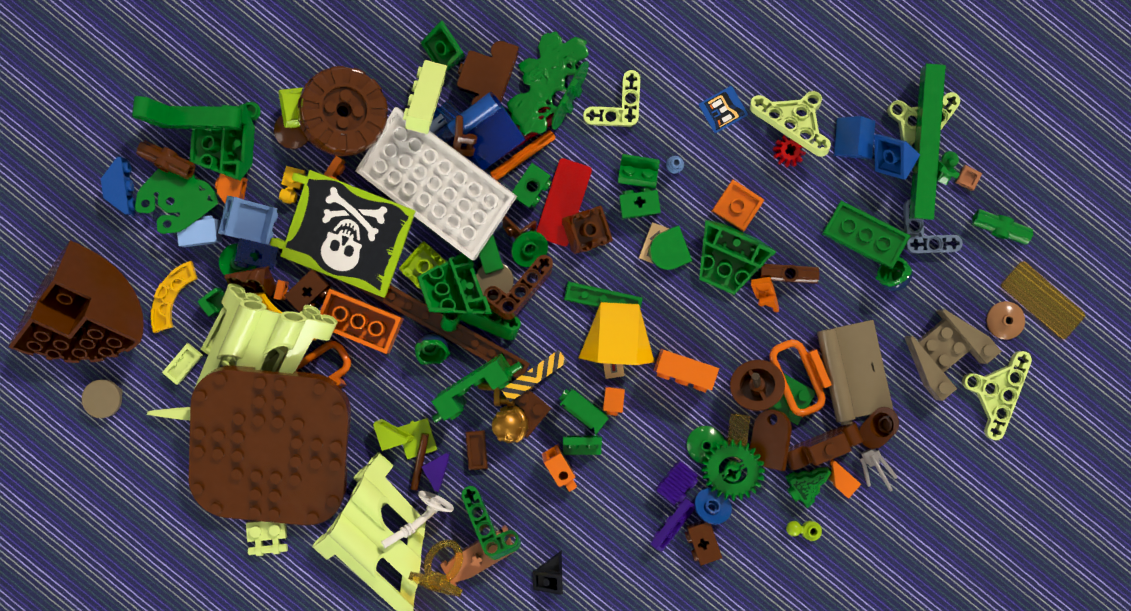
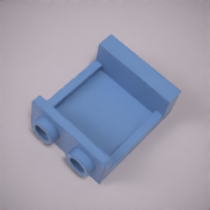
[218,196,278,245]

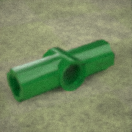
[972,209,1034,245]

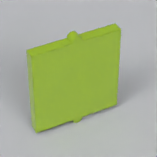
[398,418,438,459]

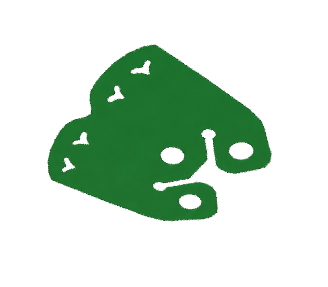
[135,168,218,234]

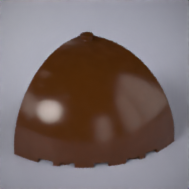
[8,240,144,363]

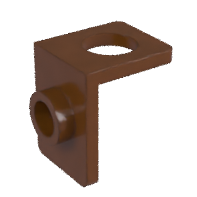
[503,215,537,239]

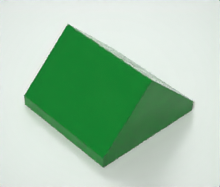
[420,21,466,71]

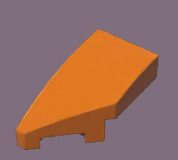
[751,277,779,312]
[830,459,861,498]

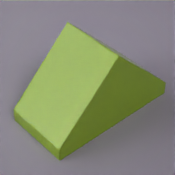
[373,419,414,451]

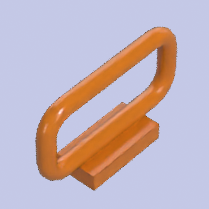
[769,339,832,417]
[296,341,351,389]

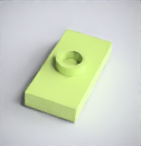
[162,343,203,385]

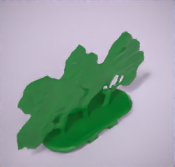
[507,32,589,135]

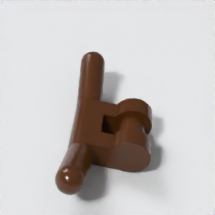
[452,115,478,156]

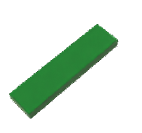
[564,281,643,308]

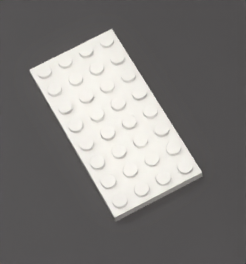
[356,107,517,260]

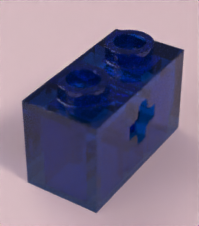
[233,238,279,270]

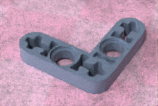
[903,199,963,254]

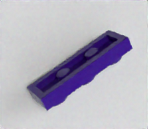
[651,498,695,551]

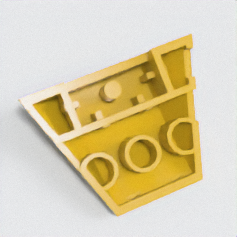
[578,302,654,365]

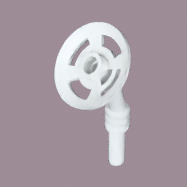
[381,491,454,548]

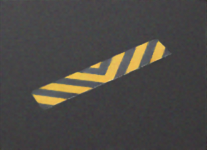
[501,350,568,402]

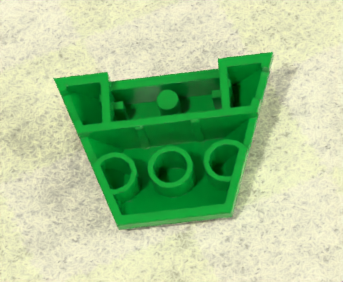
[190,104,255,180]
[699,220,777,295]
[417,253,492,314]

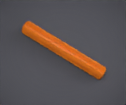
[490,130,555,181]

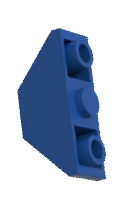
[101,157,136,216]

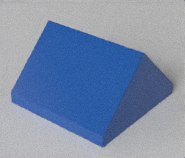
[834,116,875,159]
[874,134,920,180]

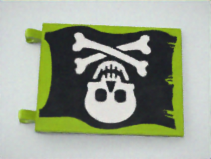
[270,170,416,298]

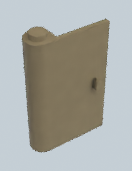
[817,320,893,425]

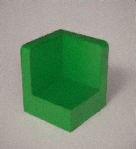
[197,288,225,317]

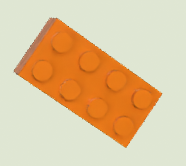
[320,289,404,354]

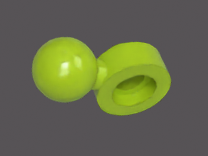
[786,521,822,541]

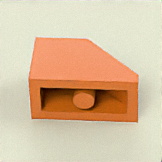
[215,174,248,203]

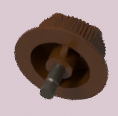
[730,360,785,411]

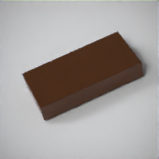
[465,430,488,470]

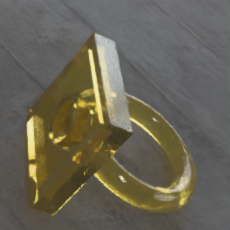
[408,539,463,597]

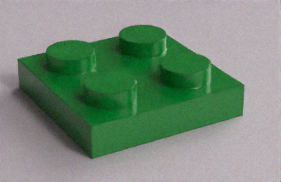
[769,373,816,425]

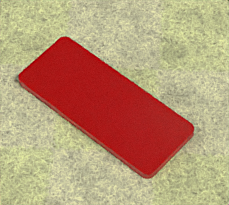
[536,158,592,247]

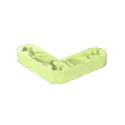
[583,70,640,127]

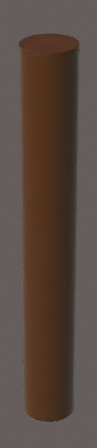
[410,433,429,490]

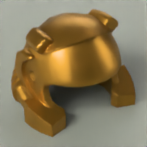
[492,406,528,443]

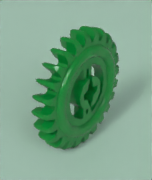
[701,439,765,501]

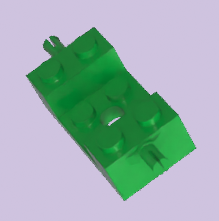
[431,353,523,423]

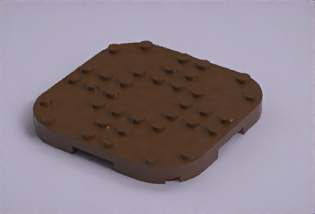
[189,365,351,525]

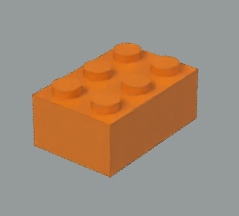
[653,349,719,393]

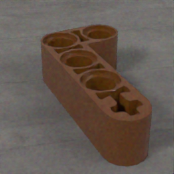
[484,255,553,320]

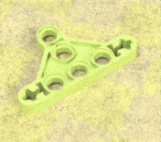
[750,91,831,157]
[887,92,960,146]
[962,351,1032,440]

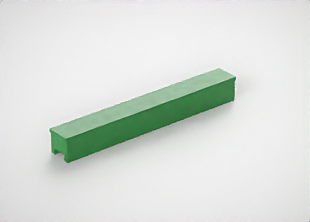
[909,63,946,220]

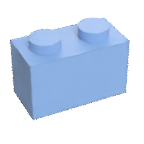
[177,216,222,247]

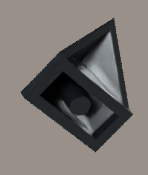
[533,550,563,595]

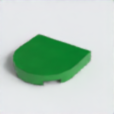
[648,225,692,270]

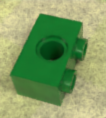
[512,163,552,209]

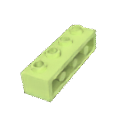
[403,60,447,134]

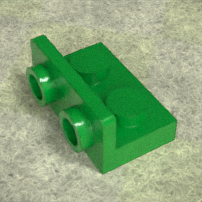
[618,154,660,189]
[563,435,602,455]

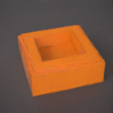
[273,280,289,300]

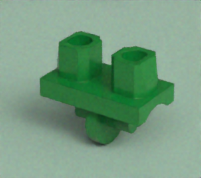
[937,151,960,185]

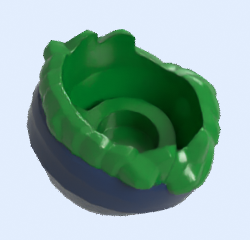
[875,257,913,291]
[414,333,450,365]

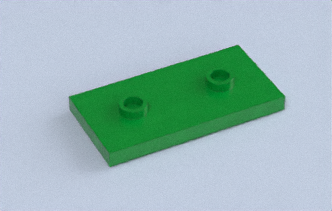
[822,200,911,270]

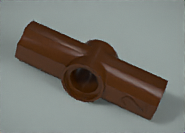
[136,140,196,180]
[759,264,820,284]

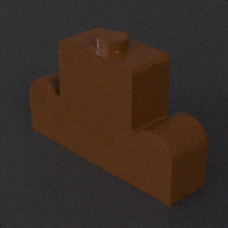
[457,41,520,105]
[787,421,863,470]

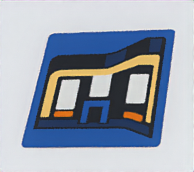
[699,86,748,133]

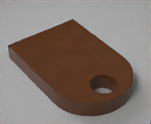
[750,410,792,471]

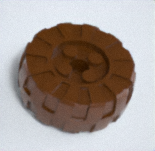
[297,66,388,156]

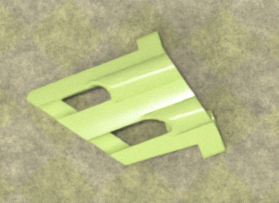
[194,283,338,389]
[312,452,426,611]

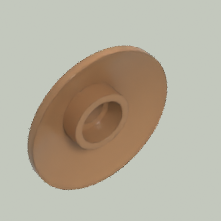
[986,301,1025,339]

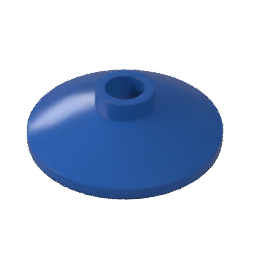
[694,488,732,525]

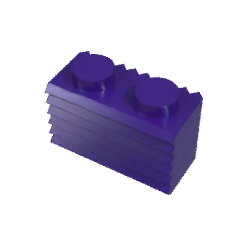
[655,460,698,505]

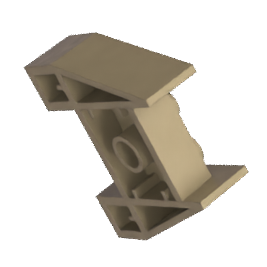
[904,309,1002,401]

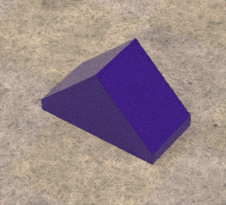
[422,452,451,492]

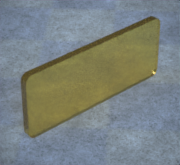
[1001,261,1085,339]

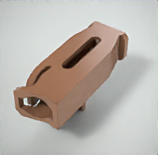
[440,525,514,587]

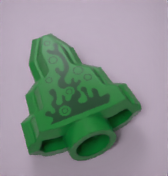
[785,466,831,508]

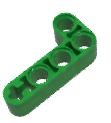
[440,310,521,340]
[461,486,521,560]

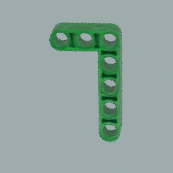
[132,96,242,130]

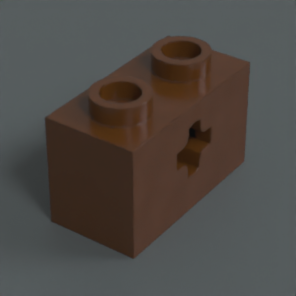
[284,269,331,312]
[684,520,723,566]

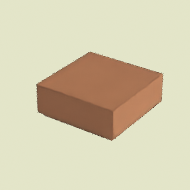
[955,165,982,191]

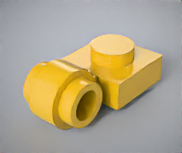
[279,166,306,204]

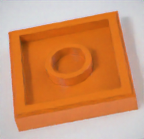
[711,179,764,232]

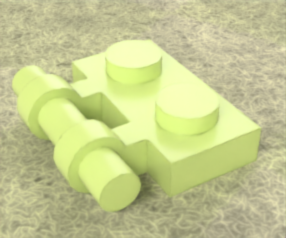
[246,521,288,556]

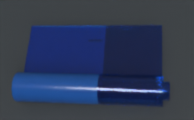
[435,91,526,171]

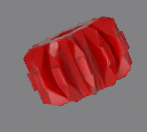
[772,135,806,168]

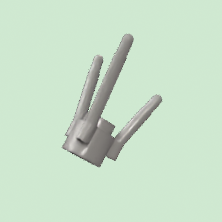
[860,448,897,492]

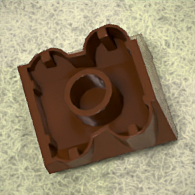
[562,205,613,254]
[225,266,277,299]

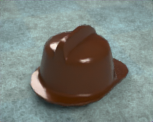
[860,407,899,449]

